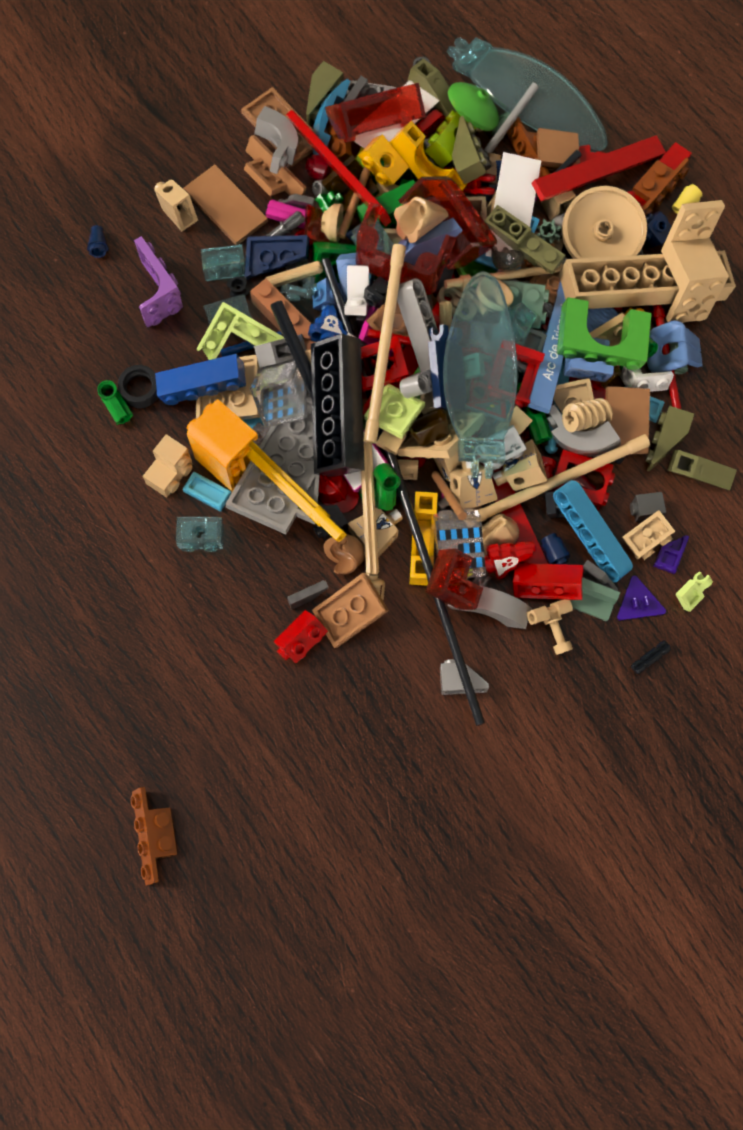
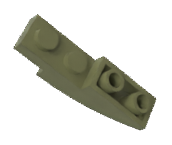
[484,205,566,274]

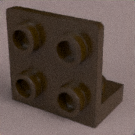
[321,155,380,214]

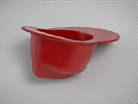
[318,475,359,513]

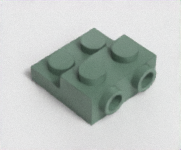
[498,280,550,329]

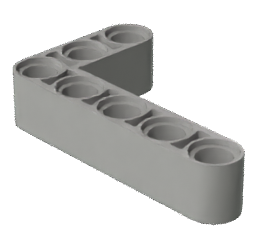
[397,278,439,399]

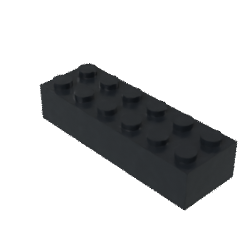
[311,334,365,477]

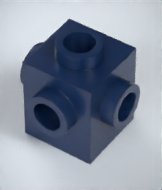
[645,211,672,248]

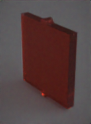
[305,205,335,243]

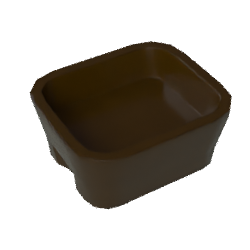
[409,409,450,446]

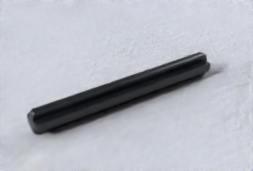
[270,301,312,399]

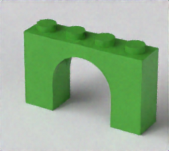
[557,297,651,370]

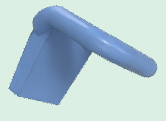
[647,320,703,373]

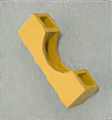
[389,121,467,198]
[409,491,438,586]

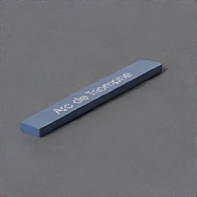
[527,280,565,414]

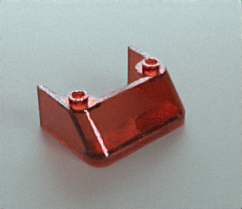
[325,83,426,143]
[398,176,497,270]
[355,202,457,296]

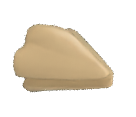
[394,197,448,243]
[474,514,519,556]

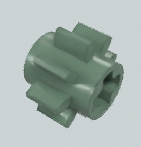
[536,219,561,246]

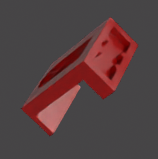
[361,335,410,399]
[484,339,545,409]
[549,449,615,511]

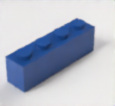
[155,354,246,405]

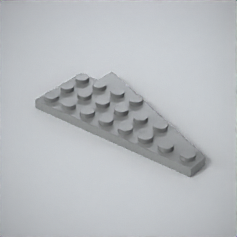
[226,377,320,534]

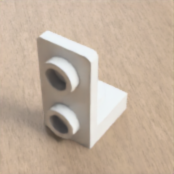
[345,265,369,315]
[620,366,674,392]

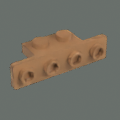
[244,135,306,196]

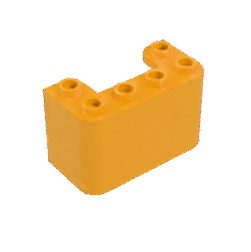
[187,399,258,492]

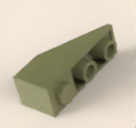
[407,58,456,117]
[306,61,343,126]
[452,116,487,184]
[645,406,694,472]
[667,450,737,491]

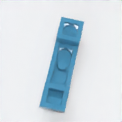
[313,79,350,155]

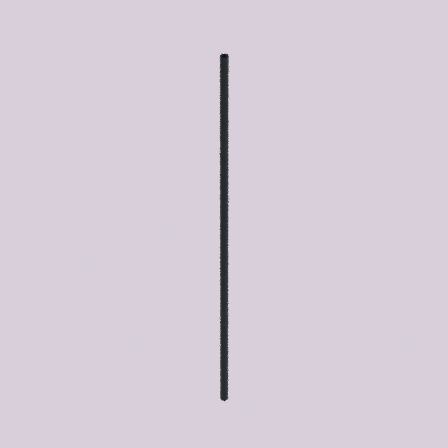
[322,258,485,726]

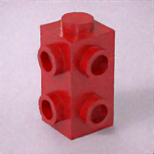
[273,610,328,663]

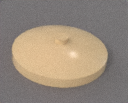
[562,186,647,259]

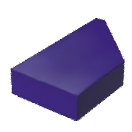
[654,535,689,574]

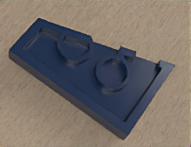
[245,235,309,280]

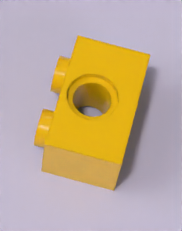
[358,134,409,187]

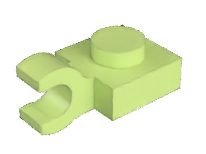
[676,572,713,612]

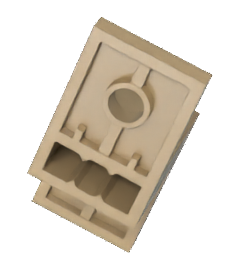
[661,200,729,323]

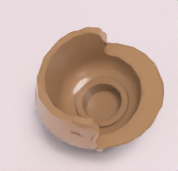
[323,534,365,575]

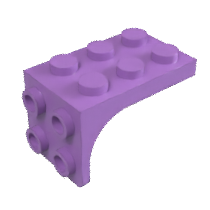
[134,236,183,327]

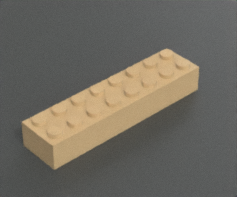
[559,250,736,309]

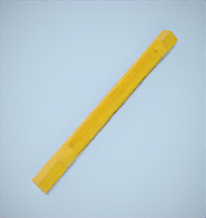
[246,441,347,542]

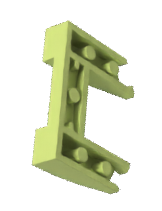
[197,302,290,392]

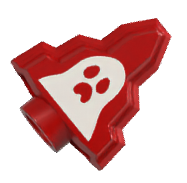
[484,541,537,580]

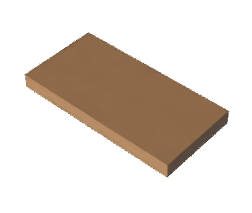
[241,87,313,167]
[184,164,268,246]

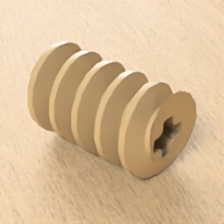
[562,398,613,432]

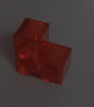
[426,548,483,610]

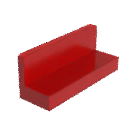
[513,563,583,600]

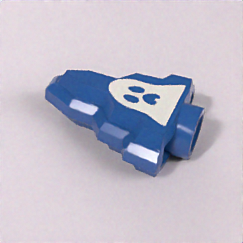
[308,305,347,342]

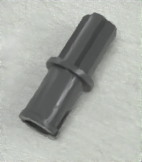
[267,211,305,236]

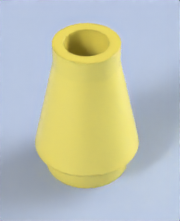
[672,184,702,214]

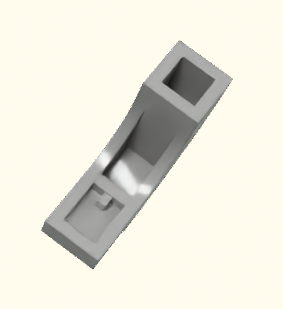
[254,106,298,174]
[547,405,621,457]
[448,584,532,629]

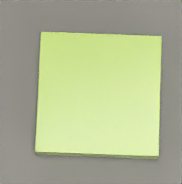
[364,384,425,439]

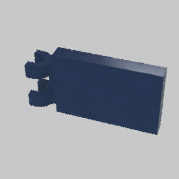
[428,324,467,413]

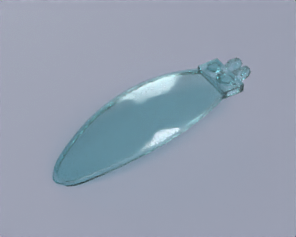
[447,37,607,152]
[443,271,517,479]

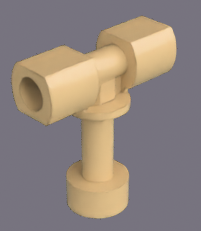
[526,599,573,655]

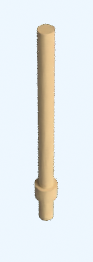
[444,263,563,289]

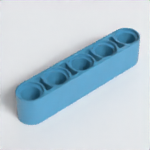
[553,480,633,582]

